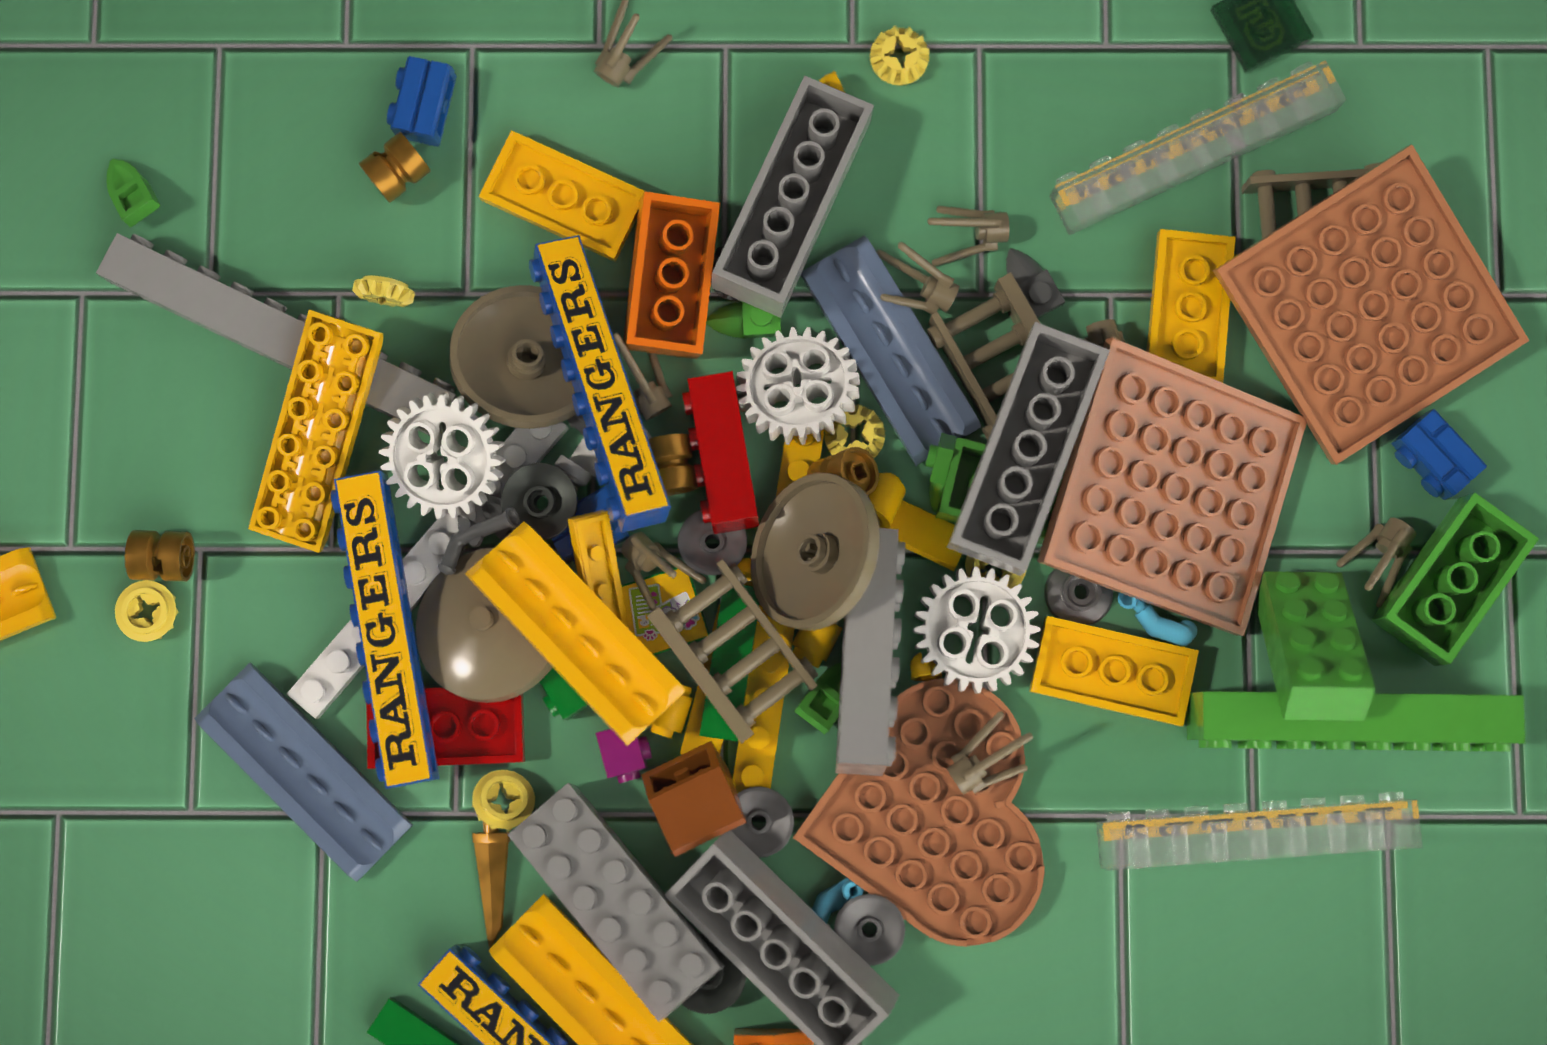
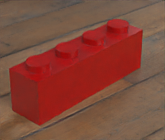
[682,371,759,534]

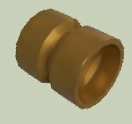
[359,132,431,203]
[648,434,698,496]
[807,447,879,496]
[125,530,195,582]

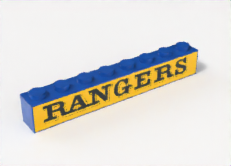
[529,235,671,533]
[331,470,440,789]
[417,944,569,1045]

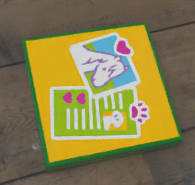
[622,568,710,656]

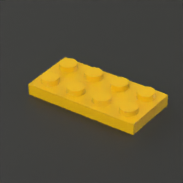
[479,130,644,262]
[1147,229,1236,383]
[1029,616,1199,727]

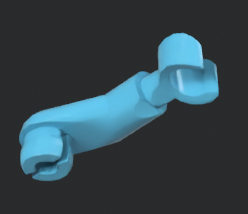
[1118,593,1198,647]
[812,878,864,924]

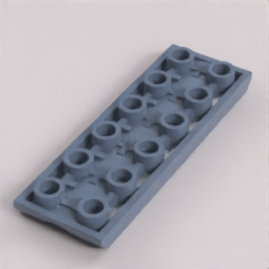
[800,235,981,466]
[194,663,413,882]

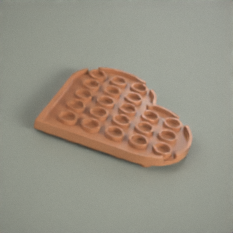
[793,678,1045,947]

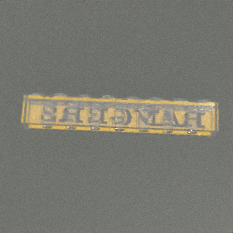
[1050,60,1346,235]
[1096,792,1422,870]

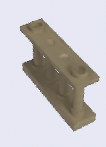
[1241,163,1380,239]
[927,272,1041,441]
[647,559,819,743]

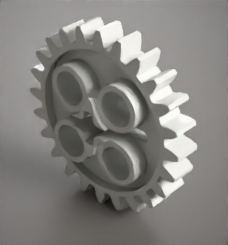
[736,327,860,445]
[379,392,506,519]
[913,566,1041,694]

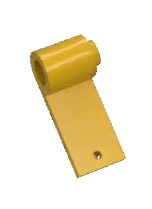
[868,472,962,571]

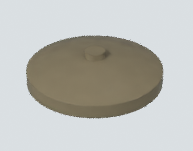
[449,285,576,429]
[751,473,880,631]
[416,548,552,703]

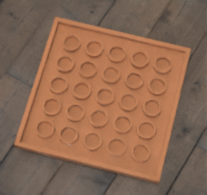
[1213,144,1530,465]
[1037,338,1307,636]

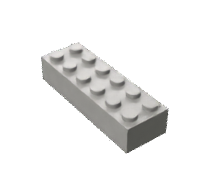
[711,75,874,318]
[947,322,1110,576]
[835,528,905,776]
[508,783,725,1021]
[664,831,900,1045]

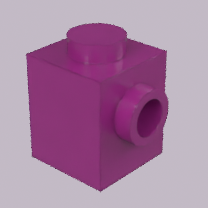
[596,729,652,784]

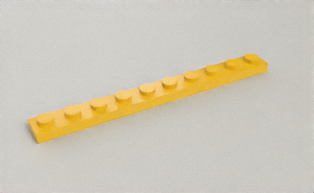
[733,429,825,794]

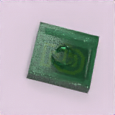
[1211,0,1314,73]

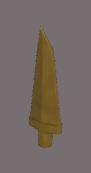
[472,822,510,949]

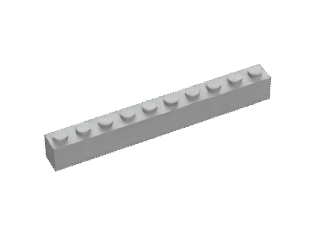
[96,233,457,436]

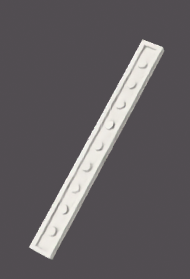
[287,422,569,719]

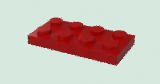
[366,687,525,769]

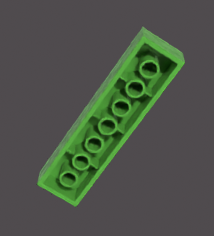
[1187,691,1525,752]

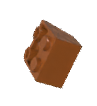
[641,741,747,857]

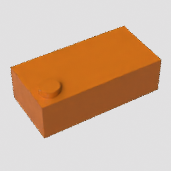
[623,191,720,359]

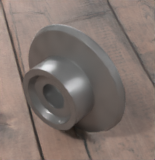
[678,510,747,575]
[1044,569,1113,626]
[731,787,794,858]
[834,894,905,966]

